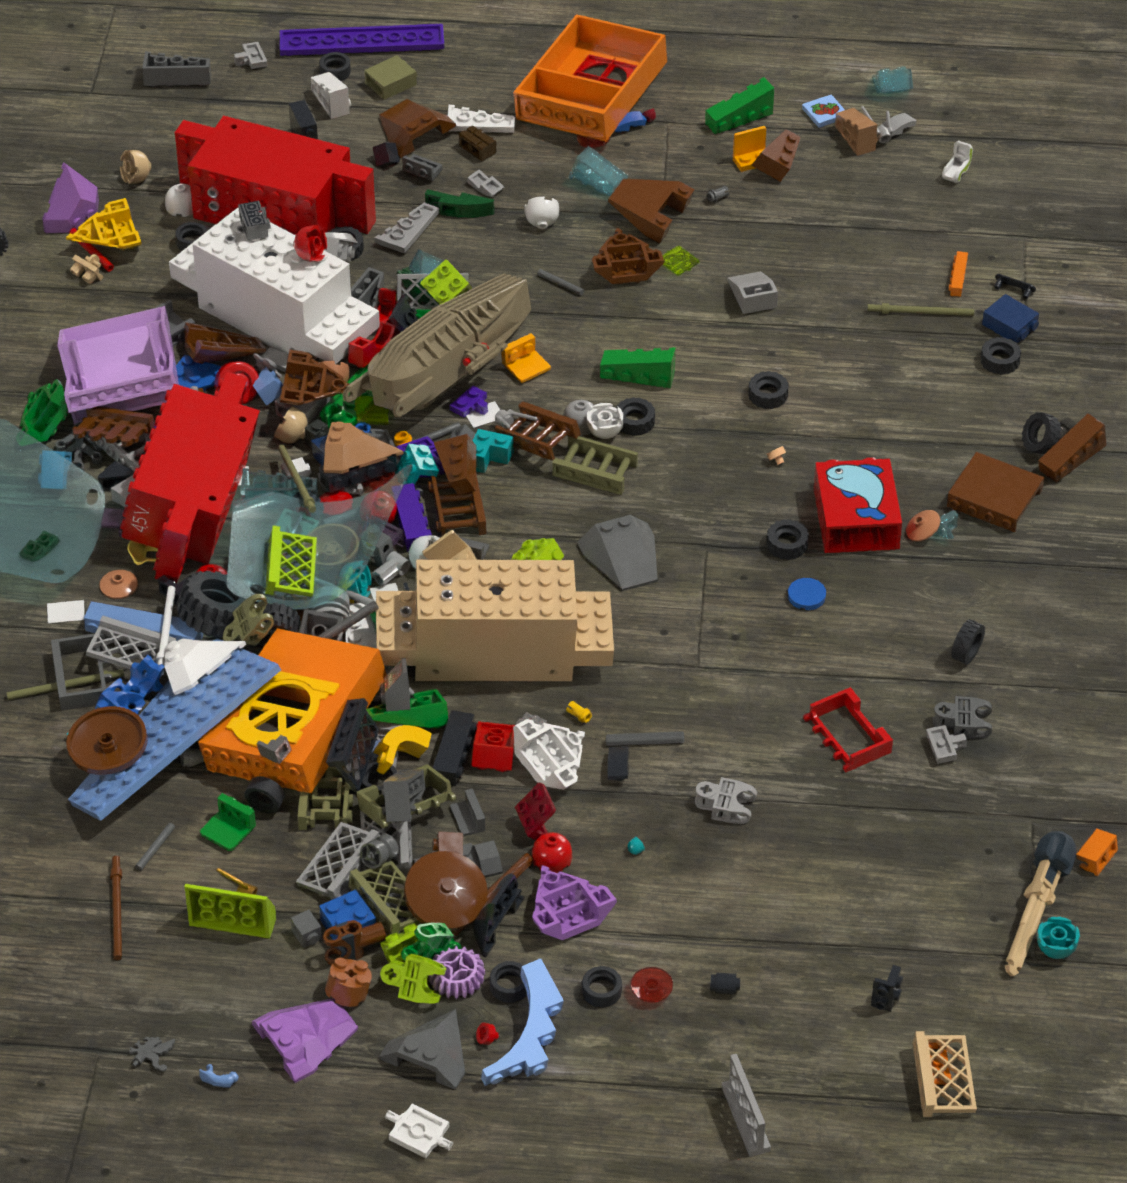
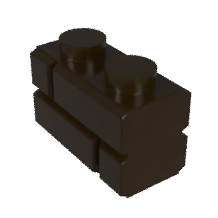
[459,125,497,162]

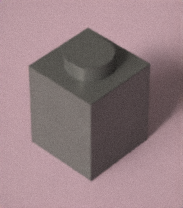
[291,910,322,948]

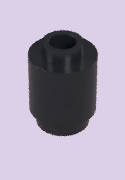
[710,972,740,995]

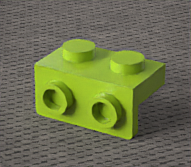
[380,924,418,963]

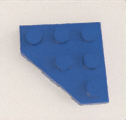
[176,355,221,391]

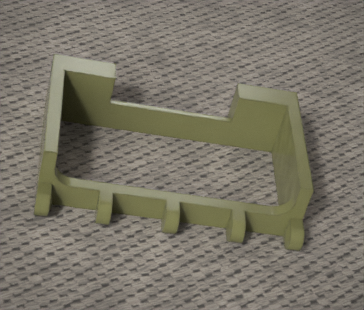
[356,764,456,828]

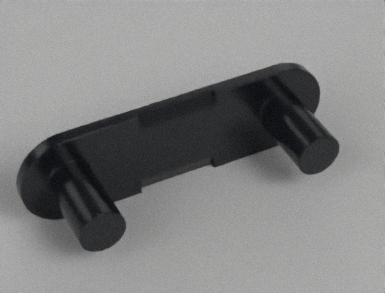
[994,274,1036,299]

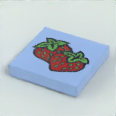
[802,95,845,128]

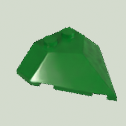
[16,379,68,446]

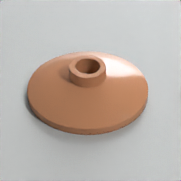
[906,510,941,542]
[100,570,138,599]

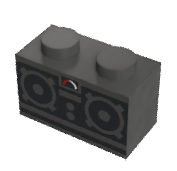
[238,201,271,241]

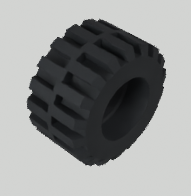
[256,603,301,649]

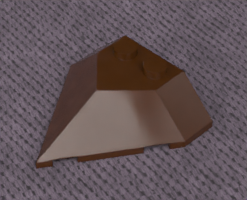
[592,228,664,284]
[280,349,350,406]

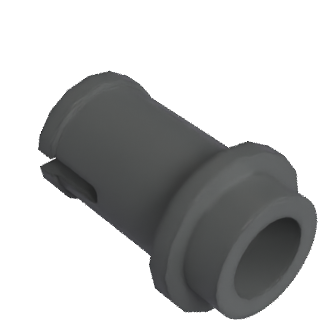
[706,186,729,203]

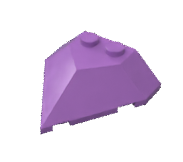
[42,162,99,233]
[533,865,617,940]

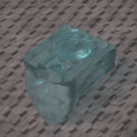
[936,510,958,539]

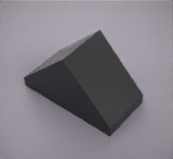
[98,461,135,491]

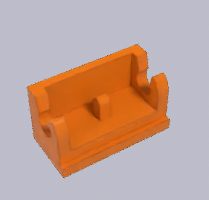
[1076,829,1118,876]

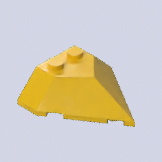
[66,198,142,250]

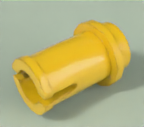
[566,701,592,723]

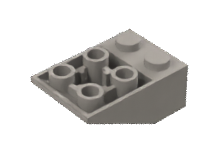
[727,271,778,314]

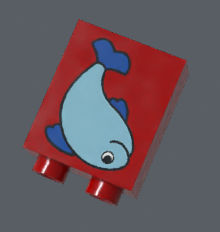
[814,458,902,553]

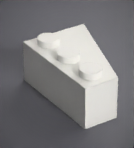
[311,72,351,119]

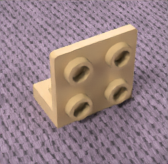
[422,530,477,560]

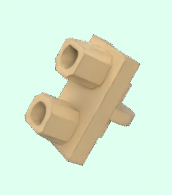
[70,254,103,285]

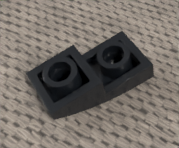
[608,746,630,781]

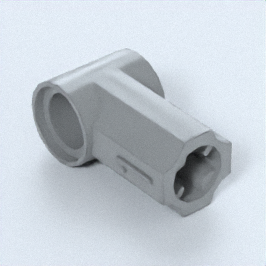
[372,551,411,586]

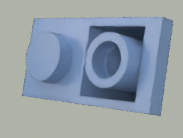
[253,367,283,405]

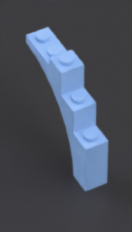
[481,959,564,1086]

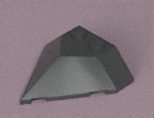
[379,1009,465,1090]

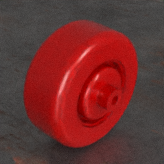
[215,361,259,405]

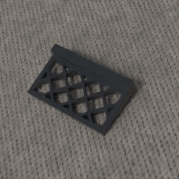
[326,698,380,792]

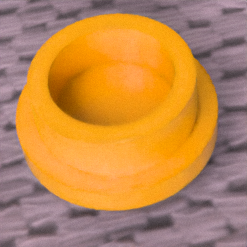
[394,431,412,446]

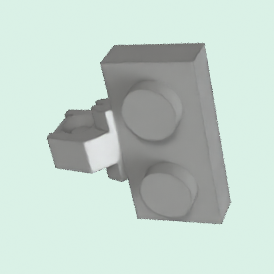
[234,42,267,69]
[926,725,967,764]

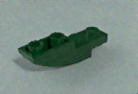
[425,189,495,218]

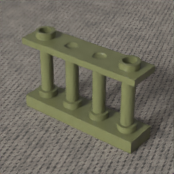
[552,436,638,495]

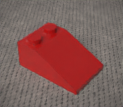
[472,721,515,772]

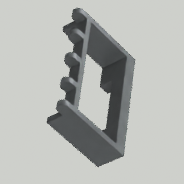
[51,633,113,710]

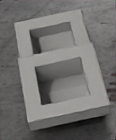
[466,170,504,197]

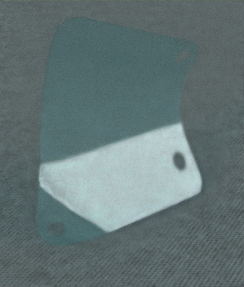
[0,419,105,583]
[226,464,412,609]

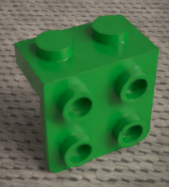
[200,793,256,851]

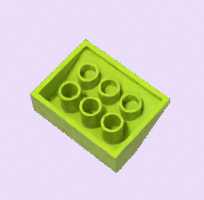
[184,884,276,939]

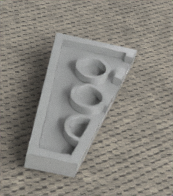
[374,203,439,254]

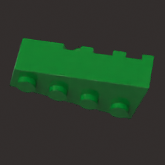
[705,77,774,134]
[600,347,676,388]

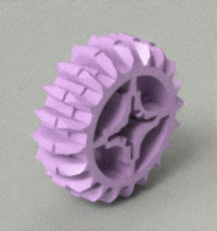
[429,946,485,1000]

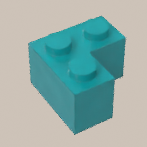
[473,429,514,473]

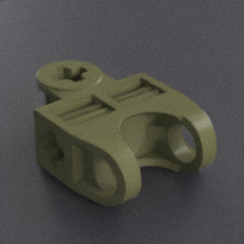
[223,594,274,648]

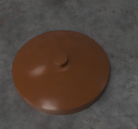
[66,706,148,775]
[404,851,488,931]

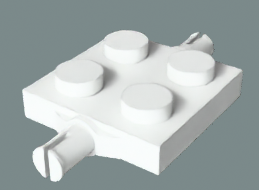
[385,1104,453,1158]

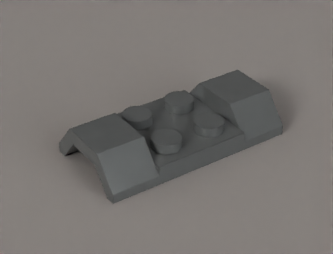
[412,841,503,878]

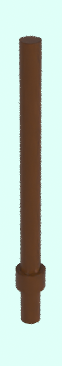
[110,856,122,960]

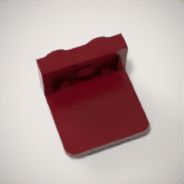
[515,782,556,840]

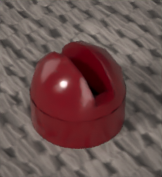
[642,108,656,122]

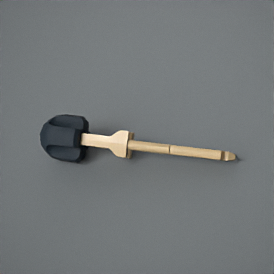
[1005,831,1077,976]

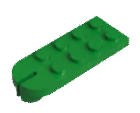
[321,364,374,428]

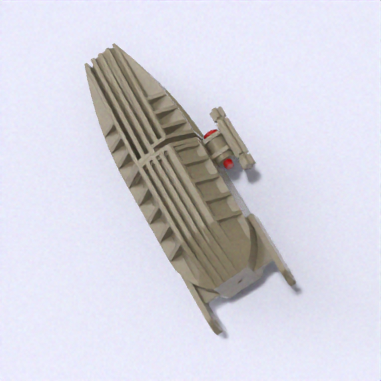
[342,273,531,417]

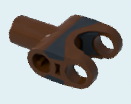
[323,920,386,965]

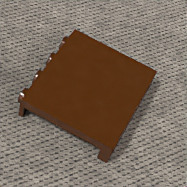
[947,452,1044,532]

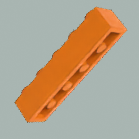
[949,251,968,297]

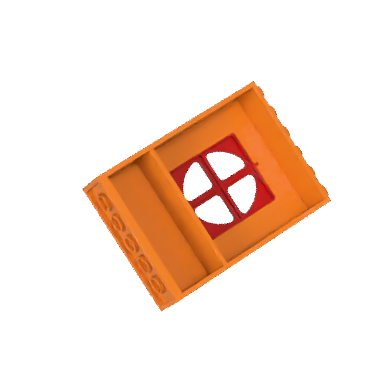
[513,14,667,141]

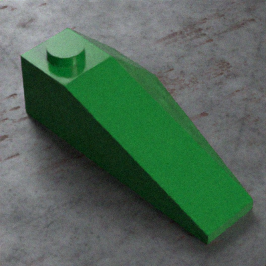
[366,689,448,729]

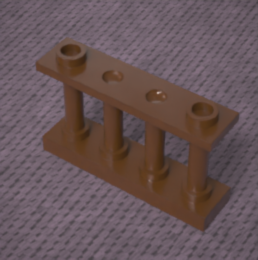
[495,401,581,461]
[428,474,487,537]

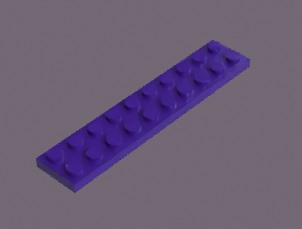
[280,24,444,56]

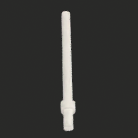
[156,586,175,675]

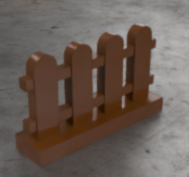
[72,406,155,446]

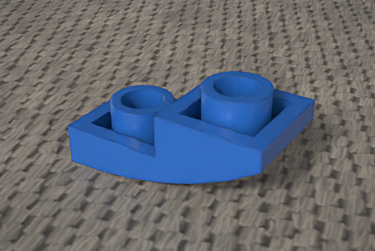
[615,111,647,132]

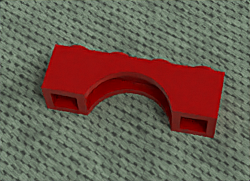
[348,316,401,368]

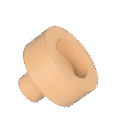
[766,446,786,465]

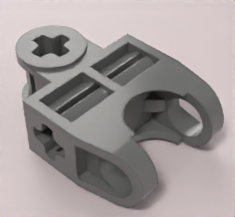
[932,696,992,739]

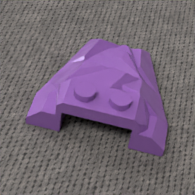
[252,998,358,1083]

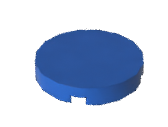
[788,578,826,610]

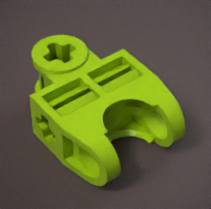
[380,954,446,1003]

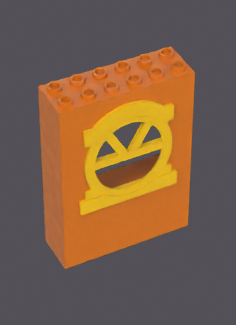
[198,629,387,793]

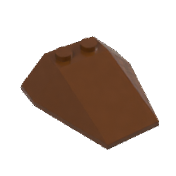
[379,99,456,158]
[184,323,266,364]

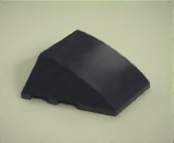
[474,873,525,958]

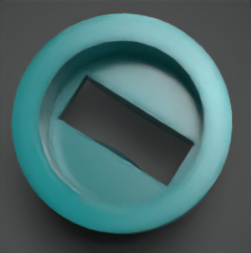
[627,837,645,855]

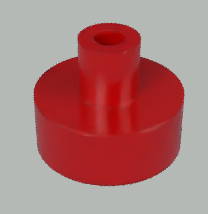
[476,1022,499,1045]

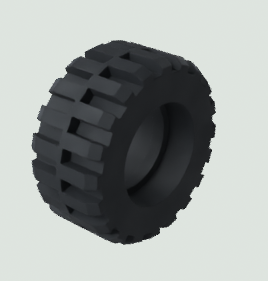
[176,571,254,638]

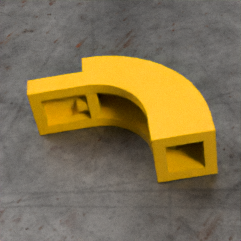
[373,725,432,775]

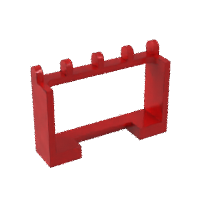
[803,687,893,772]

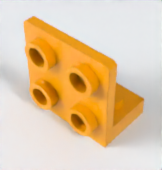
[733,126,766,172]
[501,333,551,383]

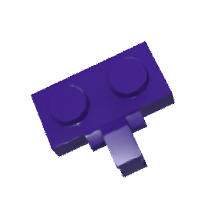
[450,386,488,418]

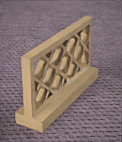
[912,1031,977,1117]

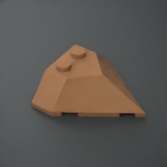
[324,422,404,474]

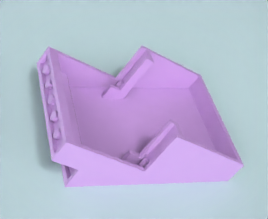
[58,306,179,424]

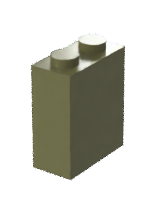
[365,55,417,100]

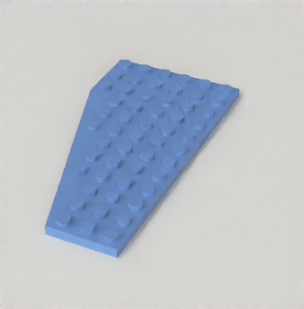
[68,638,281,821]

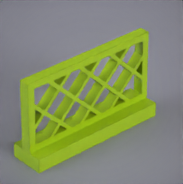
[265,525,317,597]

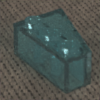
[568,146,629,196]

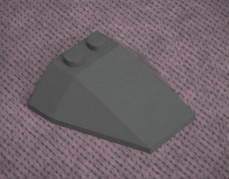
[577,515,658,591]

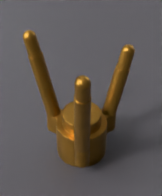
[216,868,258,895]

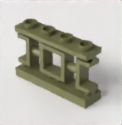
[298,764,355,830]

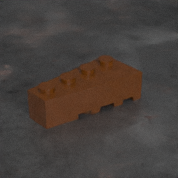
[1038,413,1107,482]

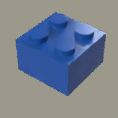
[319,889,376,940]

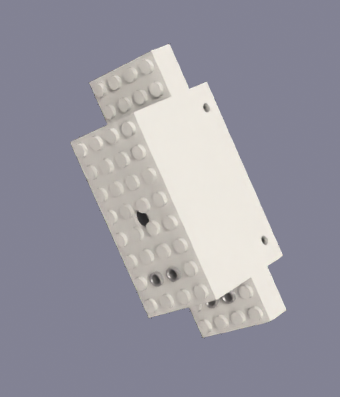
[169,208,380,364]

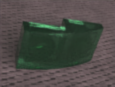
[19,531,60,562]

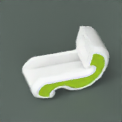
[942,141,973,183]

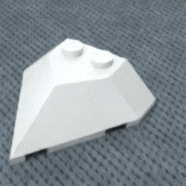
[165,639,246,695]
[514,719,585,790]

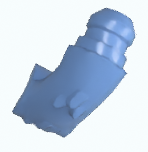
[199,1064,239,1088]

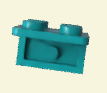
[395,444,439,485]

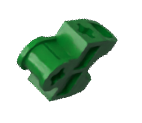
[400,923,462,960]

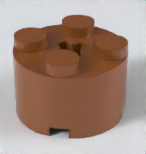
[325,958,372,1007]

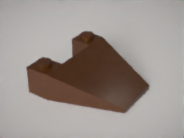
[608,179,695,244]

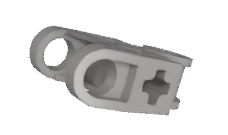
[695,777,757,824]

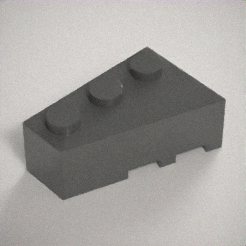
[351,267,385,309]
[381,769,425,822]

